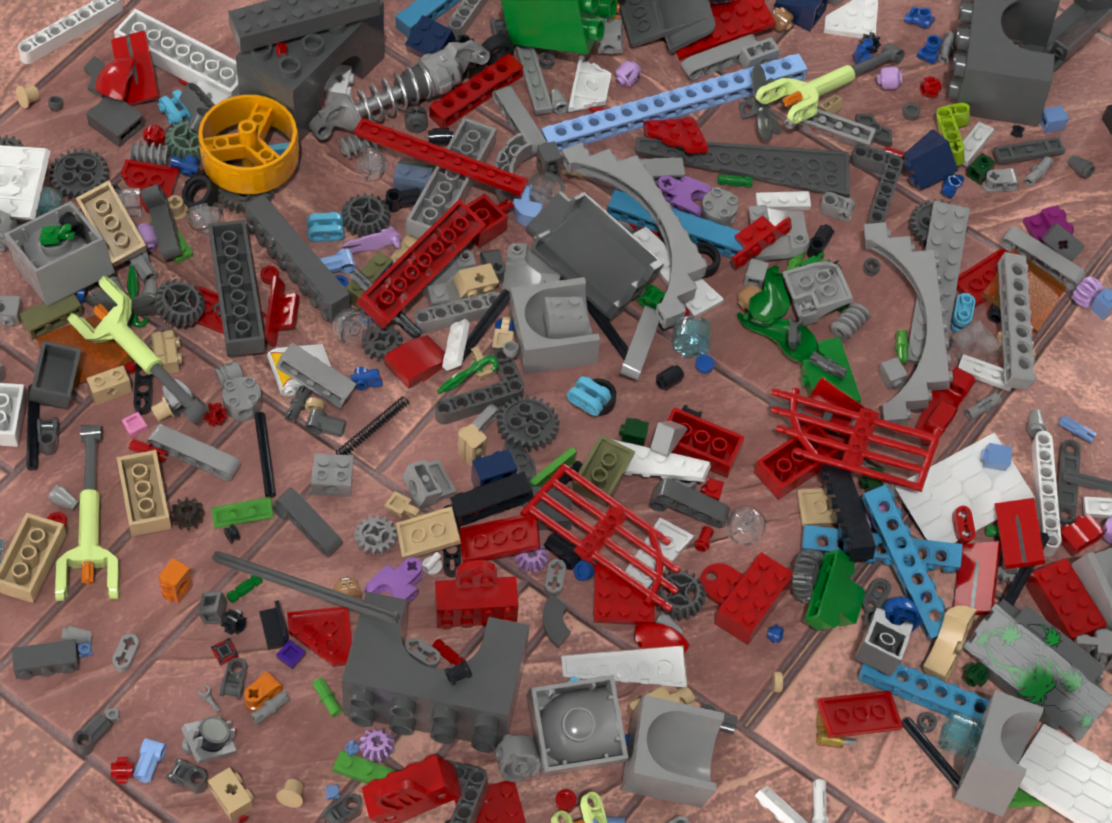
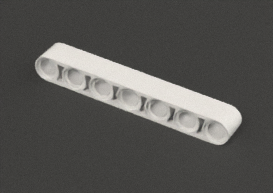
[18,0,123,64]
[1031,431,1061,557]

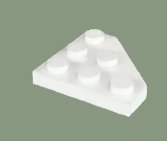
[824,0,878,38]

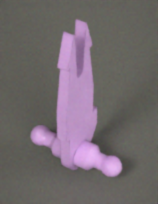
[342,226,401,253]

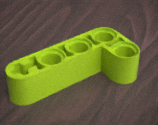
[936,102,971,165]

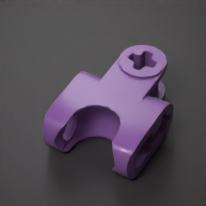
[657,175,712,218]
[364,557,423,606]

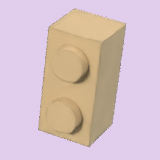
[819,94,844,114]

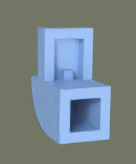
[513,186,543,226]

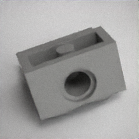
[311,453,354,497]
[402,460,457,509]
[1074,629,1112,671]

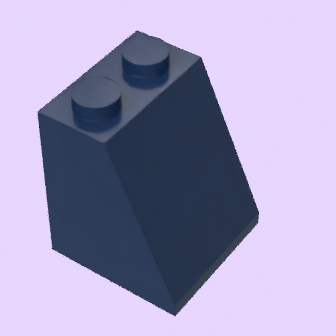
[774,0,828,32]
[903,129,958,190]

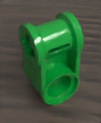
[637,284,666,309]

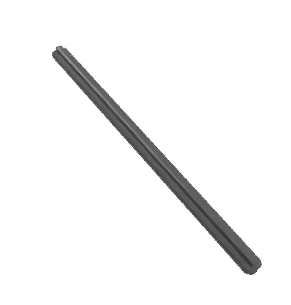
[212,551,400,624]

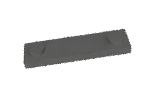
[992,137,1066,165]

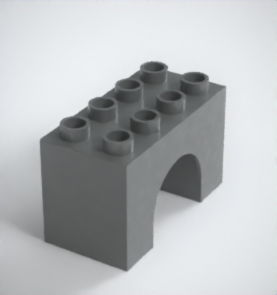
[236,0,385,143]
[948,0,1060,126]
[342,591,529,753]

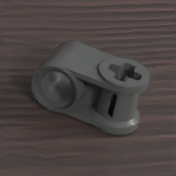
[490,17,510,49]
[480,249,505,285]
[37,417,59,455]
[220,658,247,700]
[166,758,208,794]
[321,793,362,823]

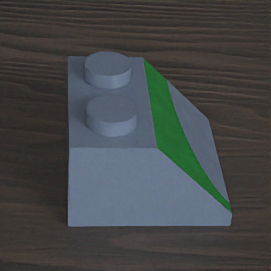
[393,160,436,193]

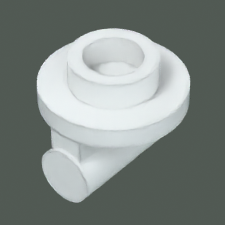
[422,552,442,575]

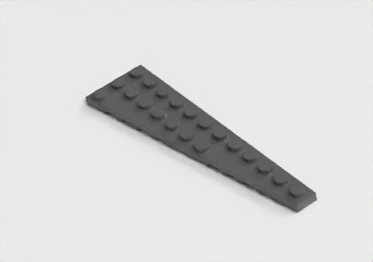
[635,137,850,198]

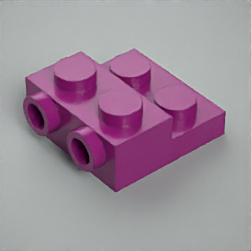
[1023,205,1074,244]

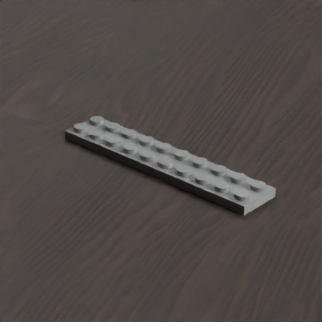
[907,201,970,365]

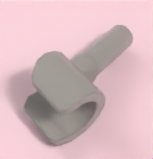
[198,685,221,713]

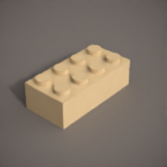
[76,180,148,267]
[117,450,171,537]
[0,513,67,603]

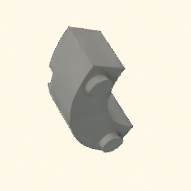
[495,131,532,202]

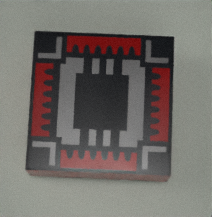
[211,638,239,666]

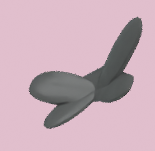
[739,64,781,141]
[84,289,157,328]

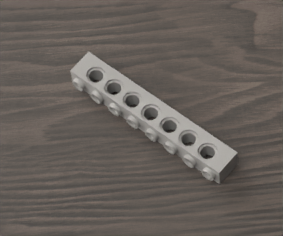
[998,252,1036,390]

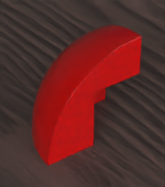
[95,57,135,101]
[635,622,690,654]

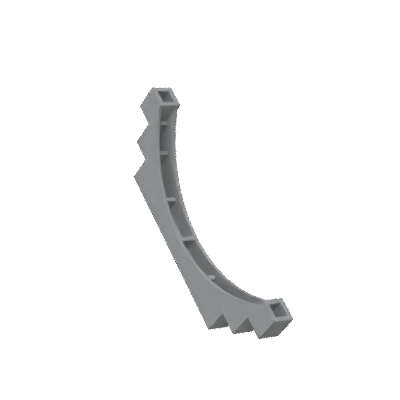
[561,143,707,329]
[864,222,953,429]

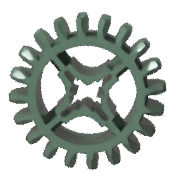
[165,119,201,162]

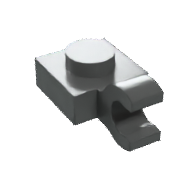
[788,316,803,350]

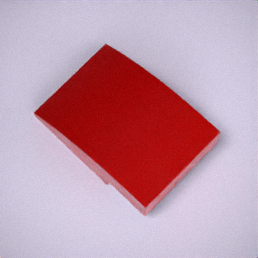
[384,335,445,388]

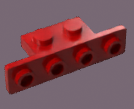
[732,215,792,269]
[263,275,299,347]

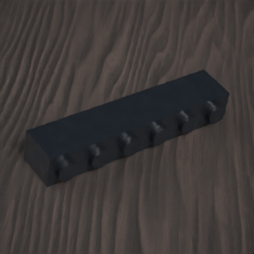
[819,460,876,561]

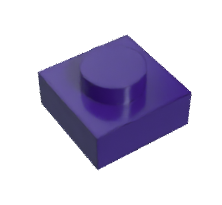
[276,640,306,669]

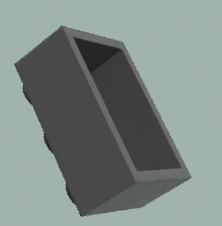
[29,340,81,409]

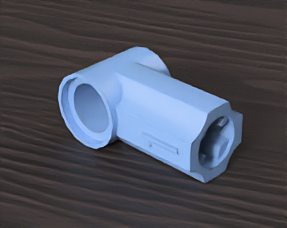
[319,249,356,274]
[133,738,166,783]

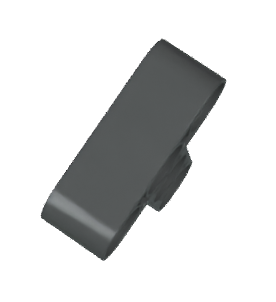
[179,83,227,132]

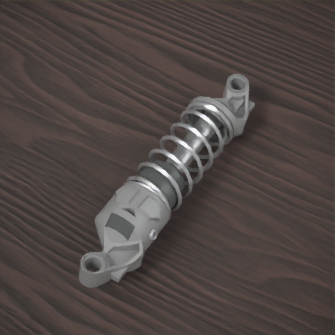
[309,40,490,140]

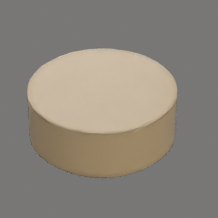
[305,398,325,412]
[772,672,783,692]

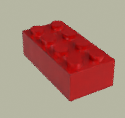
[667,407,745,478]
[754,425,840,500]

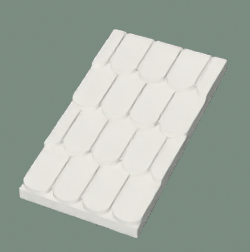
[0,145,51,220]
[894,433,1035,543]
[1018,724,1112,823]

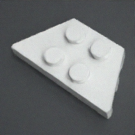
[568,55,612,112]

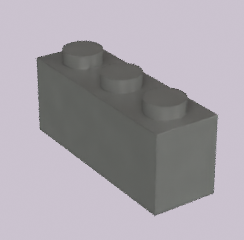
[12,639,79,680]

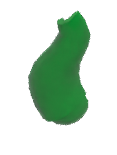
[748,266,790,324]
[737,311,818,363]

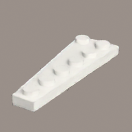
[632,227,724,319]
[612,439,711,482]
[625,518,694,588]
[561,646,687,687]

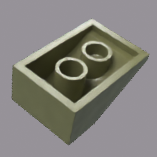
[573,434,635,508]

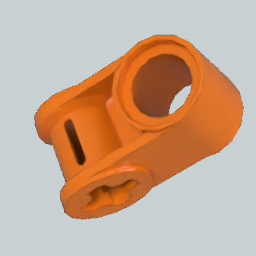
[244,671,283,711]

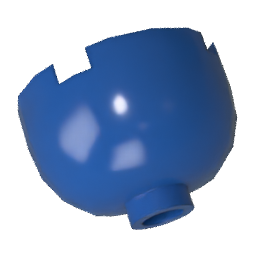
[882,596,921,632]

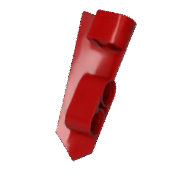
[915,367,976,446]

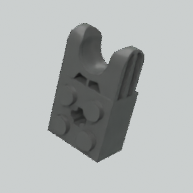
[855,606,914,677]

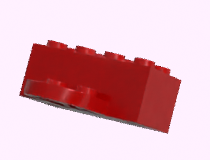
[700,552,793,645]
[1025,558,1107,642]
[435,560,519,629]
[362,755,462,823]

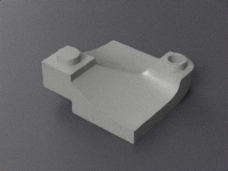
[749,205,809,261]
[502,243,560,292]
[423,249,481,307]
[782,261,853,326]

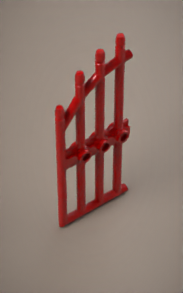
[771,387,942,492]
[520,463,681,612]

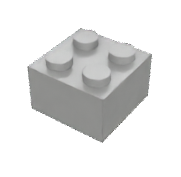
[543,297,588,339]

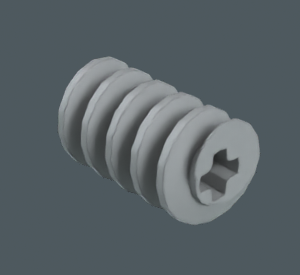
[338,134,378,159]
[130,140,170,166]
[831,303,871,342]

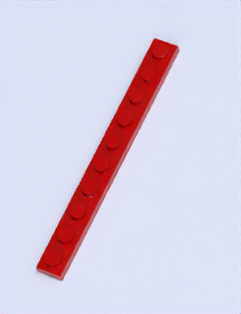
[354,118,528,197]

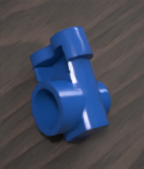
[904,6,935,28]
[916,35,943,64]
[853,38,873,64]
[170,155,199,177]
[942,173,964,198]
[350,367,383,390]

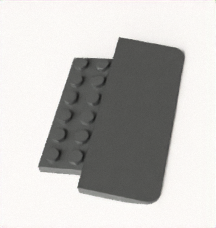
[618,0,716,54]

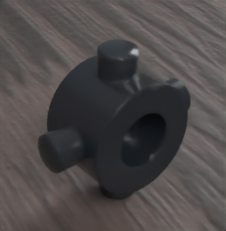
[1010,125,1025,138]

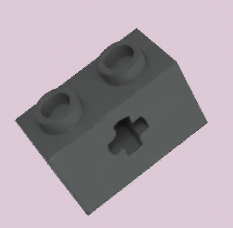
[536,141,562,184]
[1040,222,1085,262]

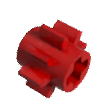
[920,76,942,98]
[143,125,165,147]
[203,402,227,426]
[111,757,134,784]

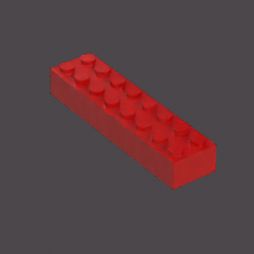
[356,199,486,329]

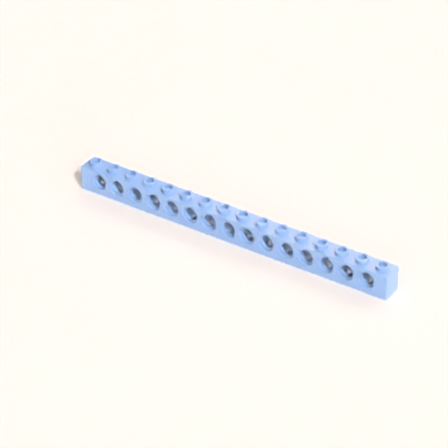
[541,53,807,152]

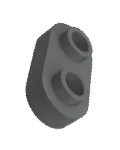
[861,578,891,613]

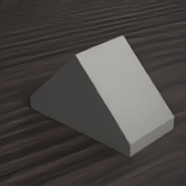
[650,421,687,457]

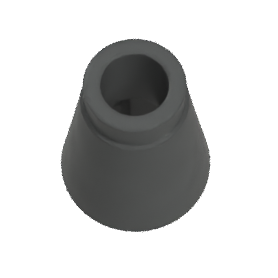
[1068,155,1095,178]

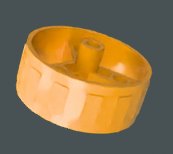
[198,95,299,194]

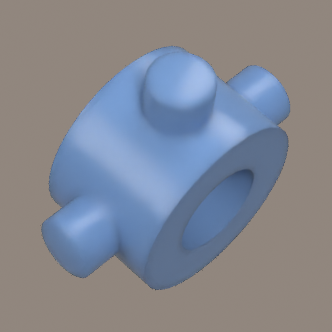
[77,643,93,658]
[345,740,359,756]
[324,784,341,801]

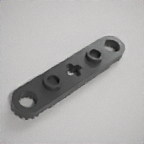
[1057,439,1081,525]

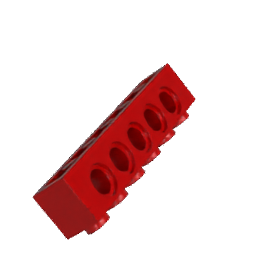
[429,53,523,128]

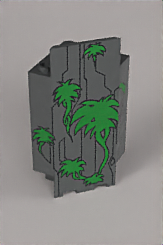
[963,599,1112,741]

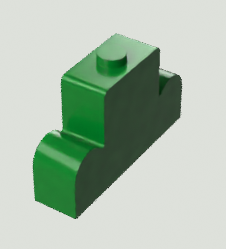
[800,337,862,404]
[804,549,865,631]

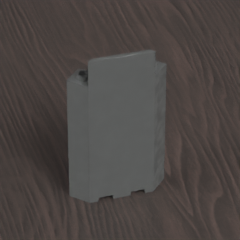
[1019,0,1112,72]
[526,191,665,320]

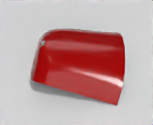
[798,377,866,460]

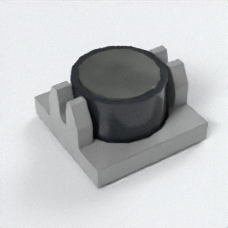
[181,716,237,764]

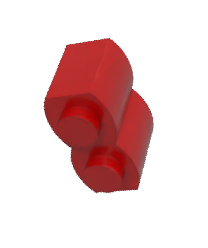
[1060,514,1105,556]

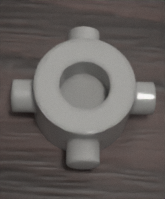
[105,708,121,723]

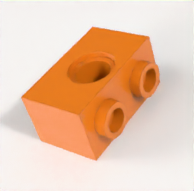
[158,558,193,604]

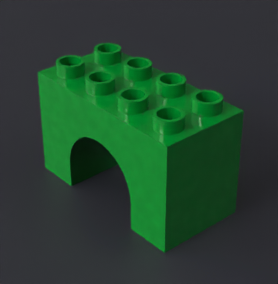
[501,0,618,54]

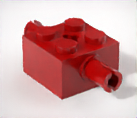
[467,193,514,248]

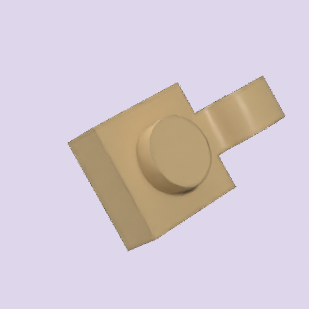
[492,317,514,349]
[470,346,497,380]
[384,491,421,519]

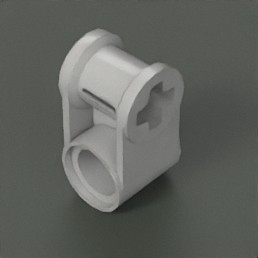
[982,168,1019,193]
[819,192,856,222]

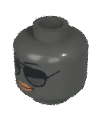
[404,106,428,133]

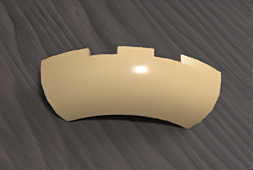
[923,606,976,682]

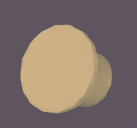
[16,85,40,108]
[168,195,188,221]
[151,395,176,422]
[276,779,304,808]

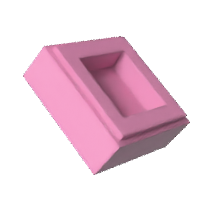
[121,412,148,438]

